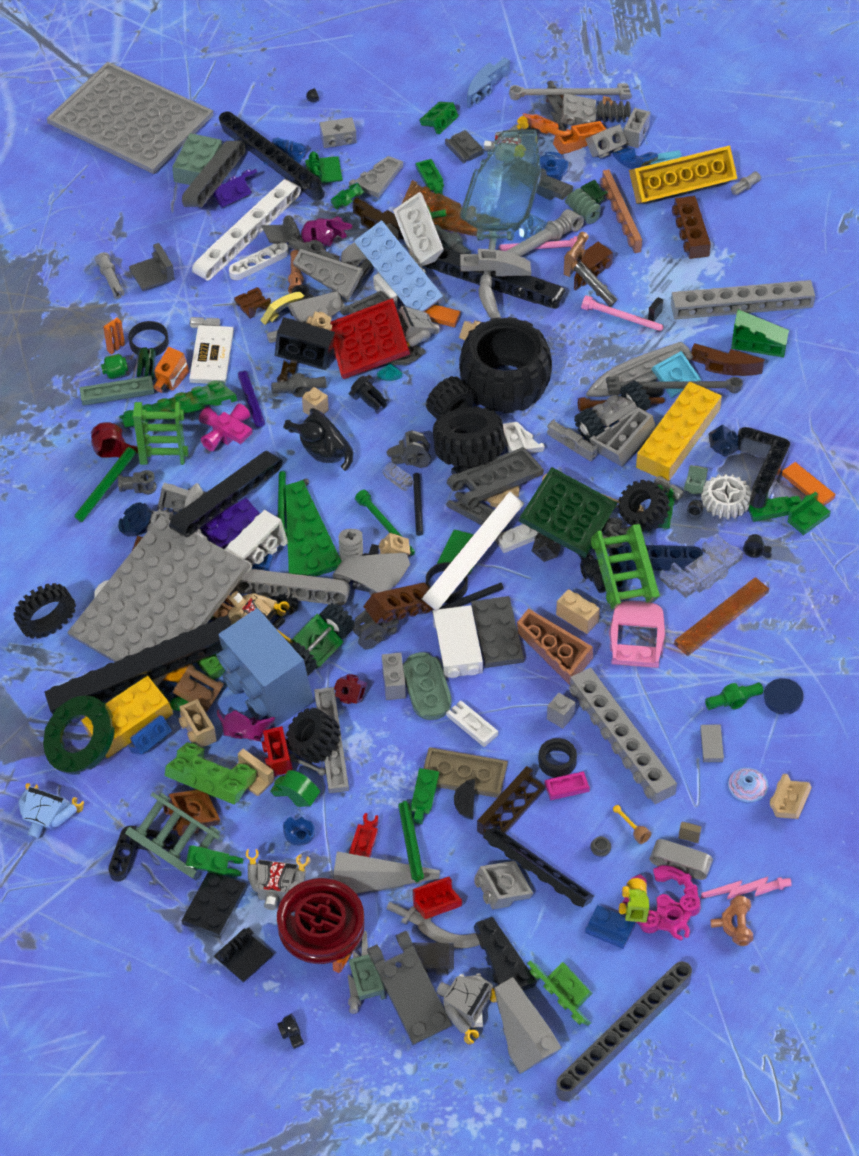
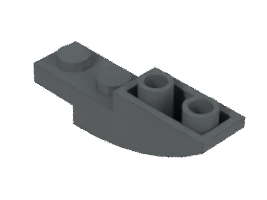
[510,160,573,200]

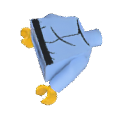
[18,783,84,839]

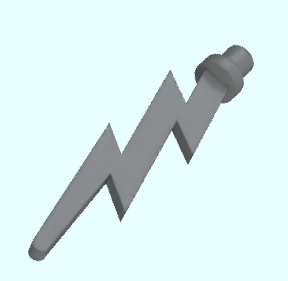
[348,931,368,1014]

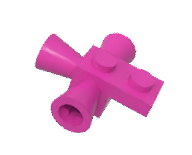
[199,403,252,451]

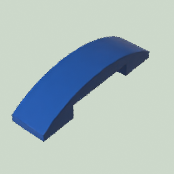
[612,147,658,169]

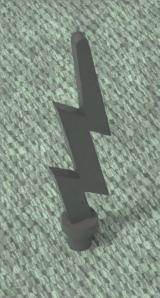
[546,81,566,131]

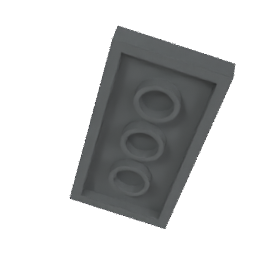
[471,596,524,668]

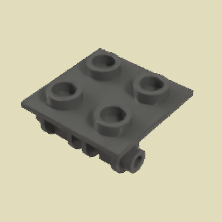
[262,215,303,244]

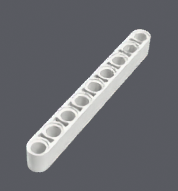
[422,492,524,611]

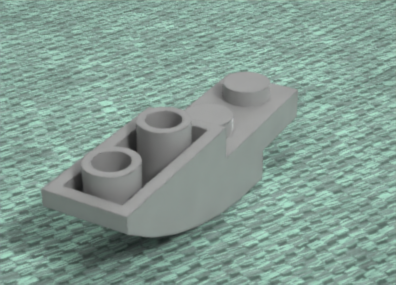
[460,249,531,276]

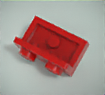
[413,876,462,919]

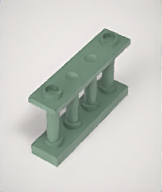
[125,792,224,881]

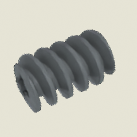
[596,101,631,122]

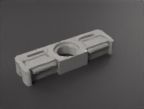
[547,419,598,461]

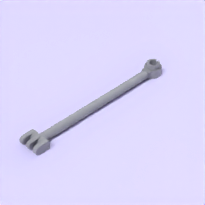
[509,83,632,100]

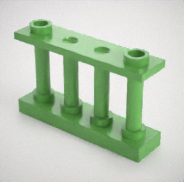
[133,402,188,465]
[591,524,660,609]

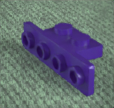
[210,169,258,209]

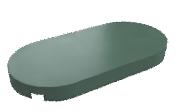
[403,652,451,720]

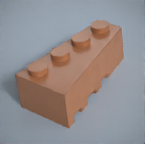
[517,608,593,685]

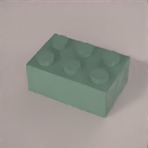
[172,133,222,185]

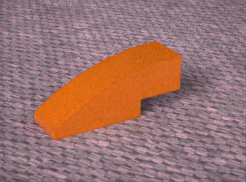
[553,121,606,154]

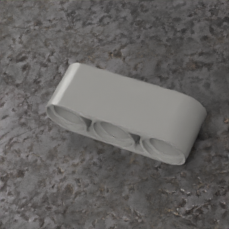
[649,839,713,880]

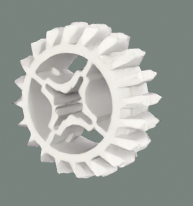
[701,473,751,520]

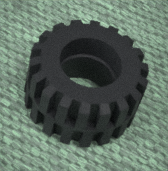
[426,376,475,419]
[618,480,670,532]
[286,707,341,763]

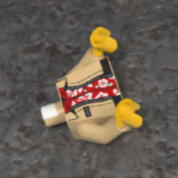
[228,591,290,624]

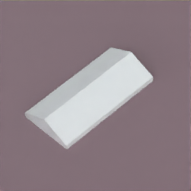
[393,192,444,267]

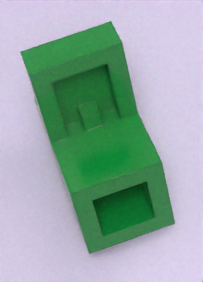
[270,770,320,807]

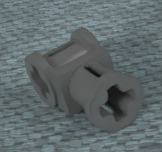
[118,470,157,495]

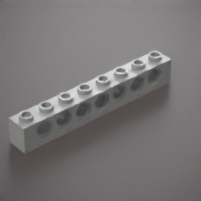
[671,280,815,320]
[569,667,677,804]

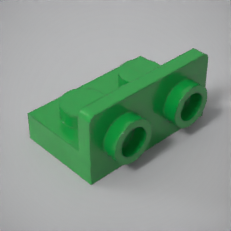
[419,102,459,134]
[787,492,831,535]

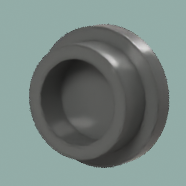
[590,836,611,857]

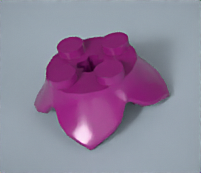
[217,710,275,742]

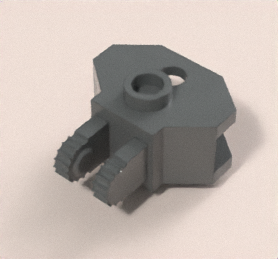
[386,430,431,468]
[353,610,399,650]

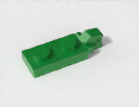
[415,159,444,198]
[748,496,801,522]
[411,768,439,824]

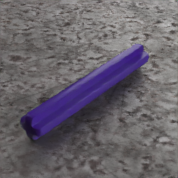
[238,370,265,428]

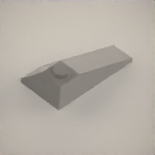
[494,977,561,1074]

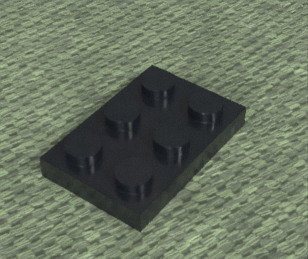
[181,872,247,939]

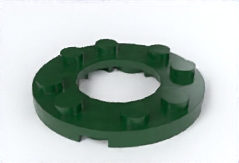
[43,696,115,775]

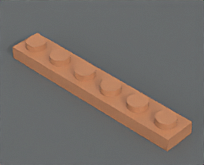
[600,169,642,253]

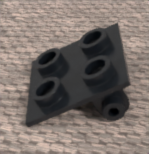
[214,927,274,983]

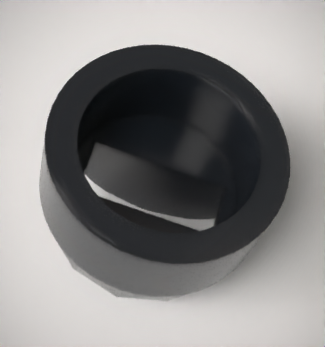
[306,88,319,102]
[687,500,703,517]

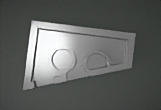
[287,291,345,323]
[157,483,202,512]

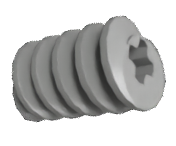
[338,529,363,561]

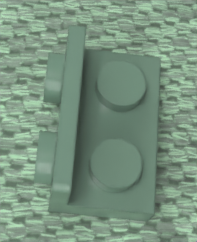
[349,954,386,1000]

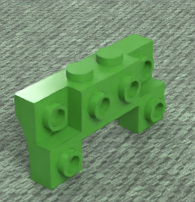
[165,742,257,805]

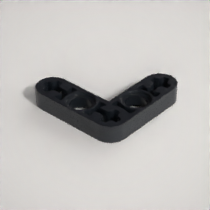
[108,826,179,881]

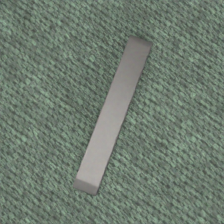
[231,569,351,606]

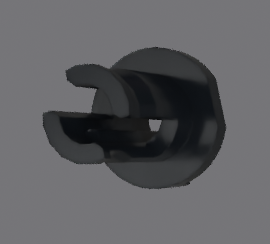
[349,375,389,414]

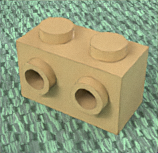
[556,589,600,634]
[178,699,216,748]

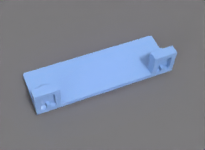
[354,220,446,312]

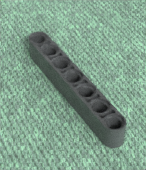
[182,141,245,207]

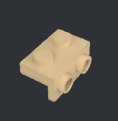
[770,774,812,819]

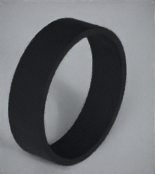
[128,321,169,356]
[426,562,468,603]

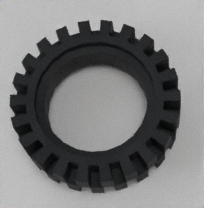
[13,583,76,639]

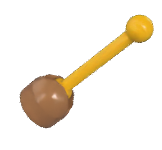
[613,805,651,844]

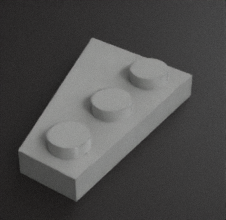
[349,156,403,198]

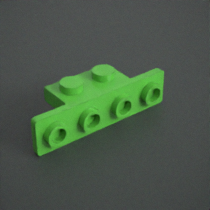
[527,960,593,1026]

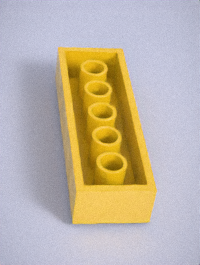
[629,145,737,204]
[636,381,722,481]

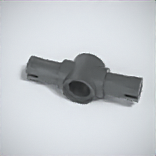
[434,225,471,254]
[288,237,340,261]
[271,373,326,397]

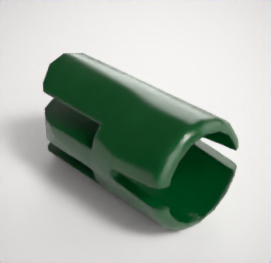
[137,347,156,380]

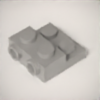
[560,93,597,125]
[474,861,533,910]

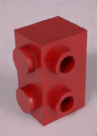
[261,726,293,776]

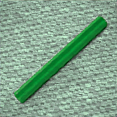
[74,447,136,522]
[398,801,424,882]

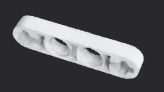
[229,242,289,280]

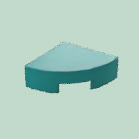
[377,363,402,381]

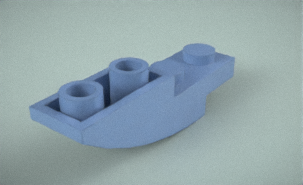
[467,58,510,108]

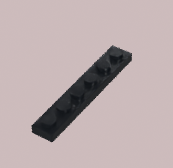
[483,826,594,908]

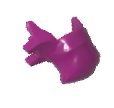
[301,216,352,247]

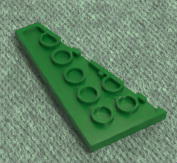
[119,380,238,427]
[285,480,341,577]

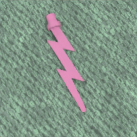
[701,877,791,900]

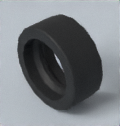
[538,738,577,778]

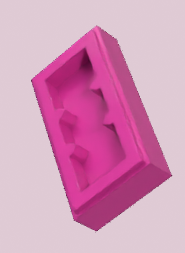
[545,771,590,801]

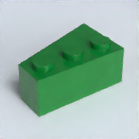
[731,309,789,358]

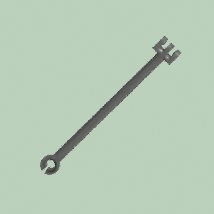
[606,376,743,395]

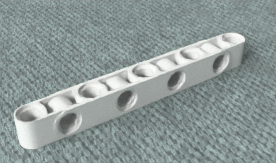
[192,179,301,281]

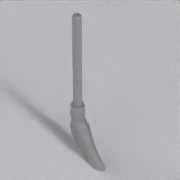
[478,227,501,319]

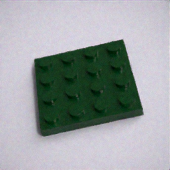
[518,467,617,558]

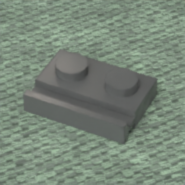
[445,130,484,164]

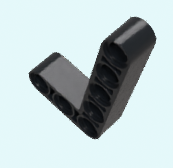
[738,427,790,508]

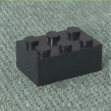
[274,317,335,370]

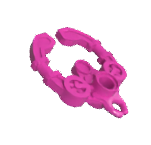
[622,865,701,941]

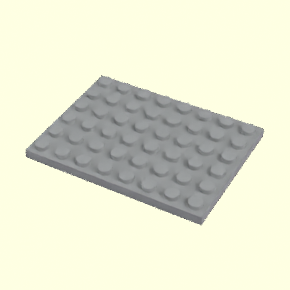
[47,62,214,174]
[67,515,250,687]

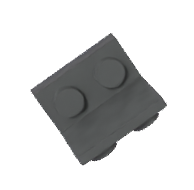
[129,243,175,291]

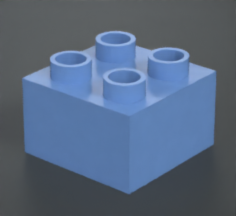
[216,608,314,728]

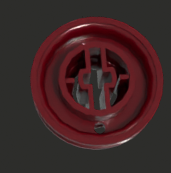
[277,878,365,964]

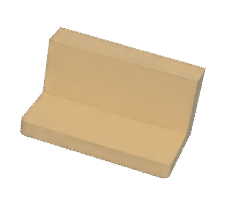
[231,749,274,796]

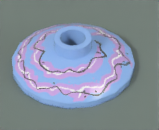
[728,768,769,803]

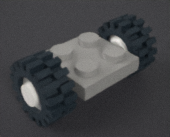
[574,380,651,443]

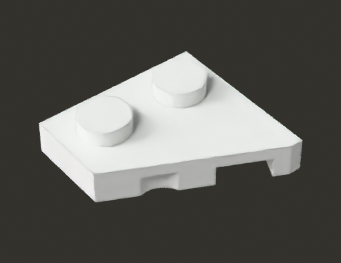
[503,422,545,453]

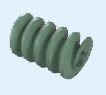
[565,188,601,224]

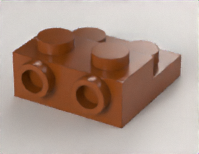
[163,790,220,836]

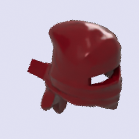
[91,422,139,466]

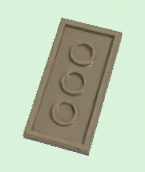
[423,747,508,798]

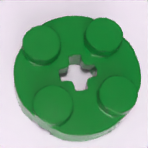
[330,182,364,209]

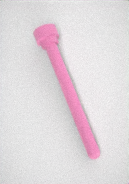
[498,236,577,251]
[581,295,663,331]

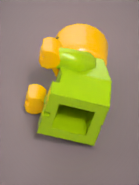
[619,878,649,923]

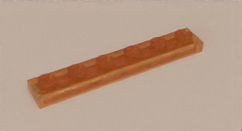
[674,577,769,656]

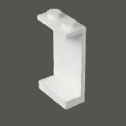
[433,605,483,678]

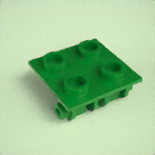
[305,151,343,183]

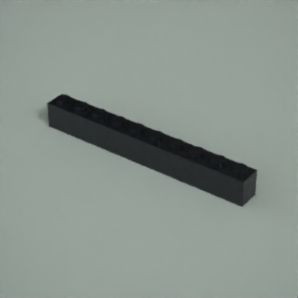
[44,615,233,714]

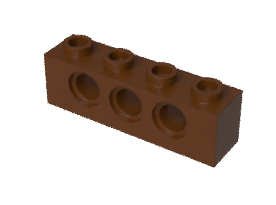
[672,196,711,259]
[363,582,433,624]

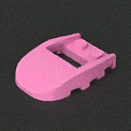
[609,601,666,668]

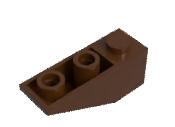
[574,242,613,291]

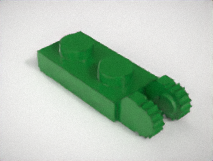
[186,845,244,877]

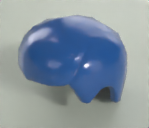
[283,816,315,846]

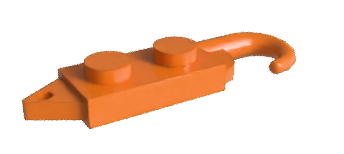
[523,113,572,137]

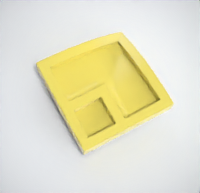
[260,292,304,325]

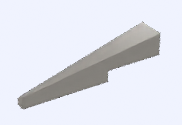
[333,852,440,894]

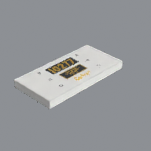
[189,325,234,384]

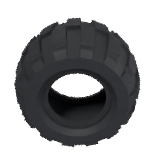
[459,317,552,413]

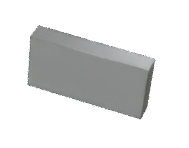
[700,725,724,762]

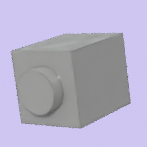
[547,693,575,729]

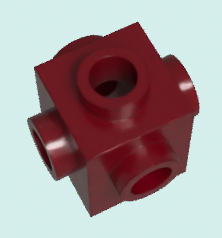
[334,674,368,704]

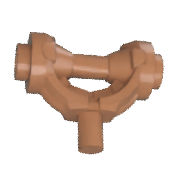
[710,896,753,946]

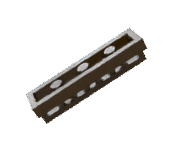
[477,766,546,835]

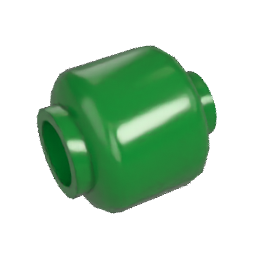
[101,354,128,379]

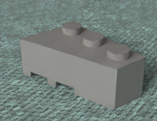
[590,407,656,467]

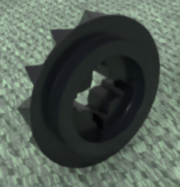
[271,592,299,616]

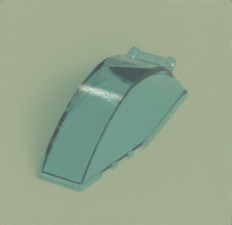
[460,130,541,241]

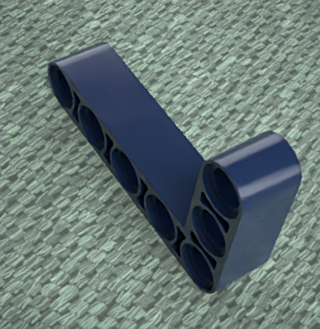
[609,544,703,592]

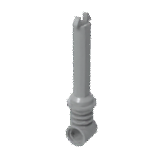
[505,209,584,257]

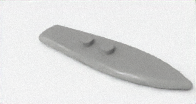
[586,342,693,397]

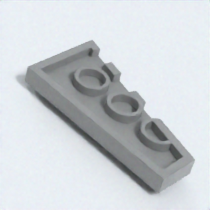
[293,249,363,300]

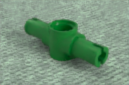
[705,682,763,710]

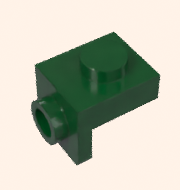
[580,179,608,204]

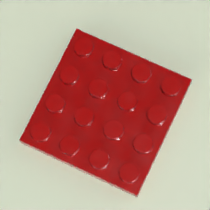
[330,298,410,379]

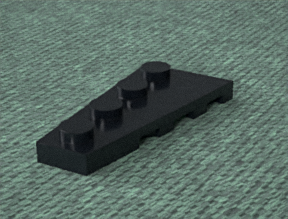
[474,917,537,990]

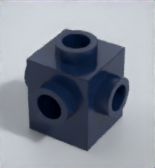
[708,425,739,457]

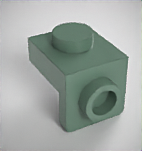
[684,465,708,494]

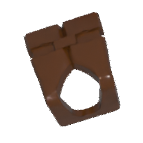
[234,287,271,319]

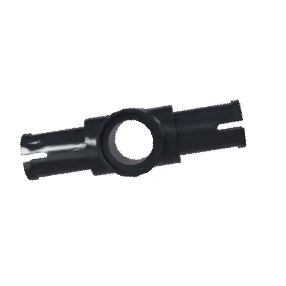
[578,552,606,593]

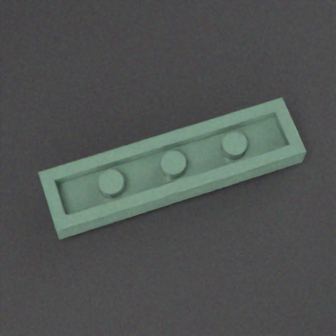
[79,376,154,406]

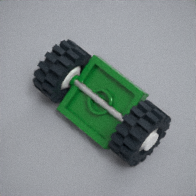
[290,603,355,676]

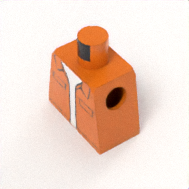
[153,347,189,393]

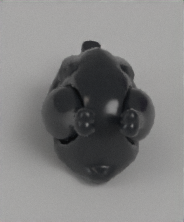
[283,408,353,471]

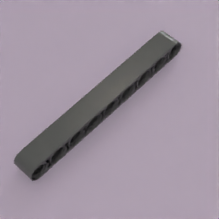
[556,961,692,1101]

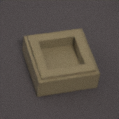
[678,822,702,843]

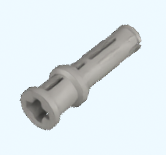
[95,252,125,299]

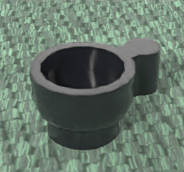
[743,534,772,558]
[277,1013,304,1049]

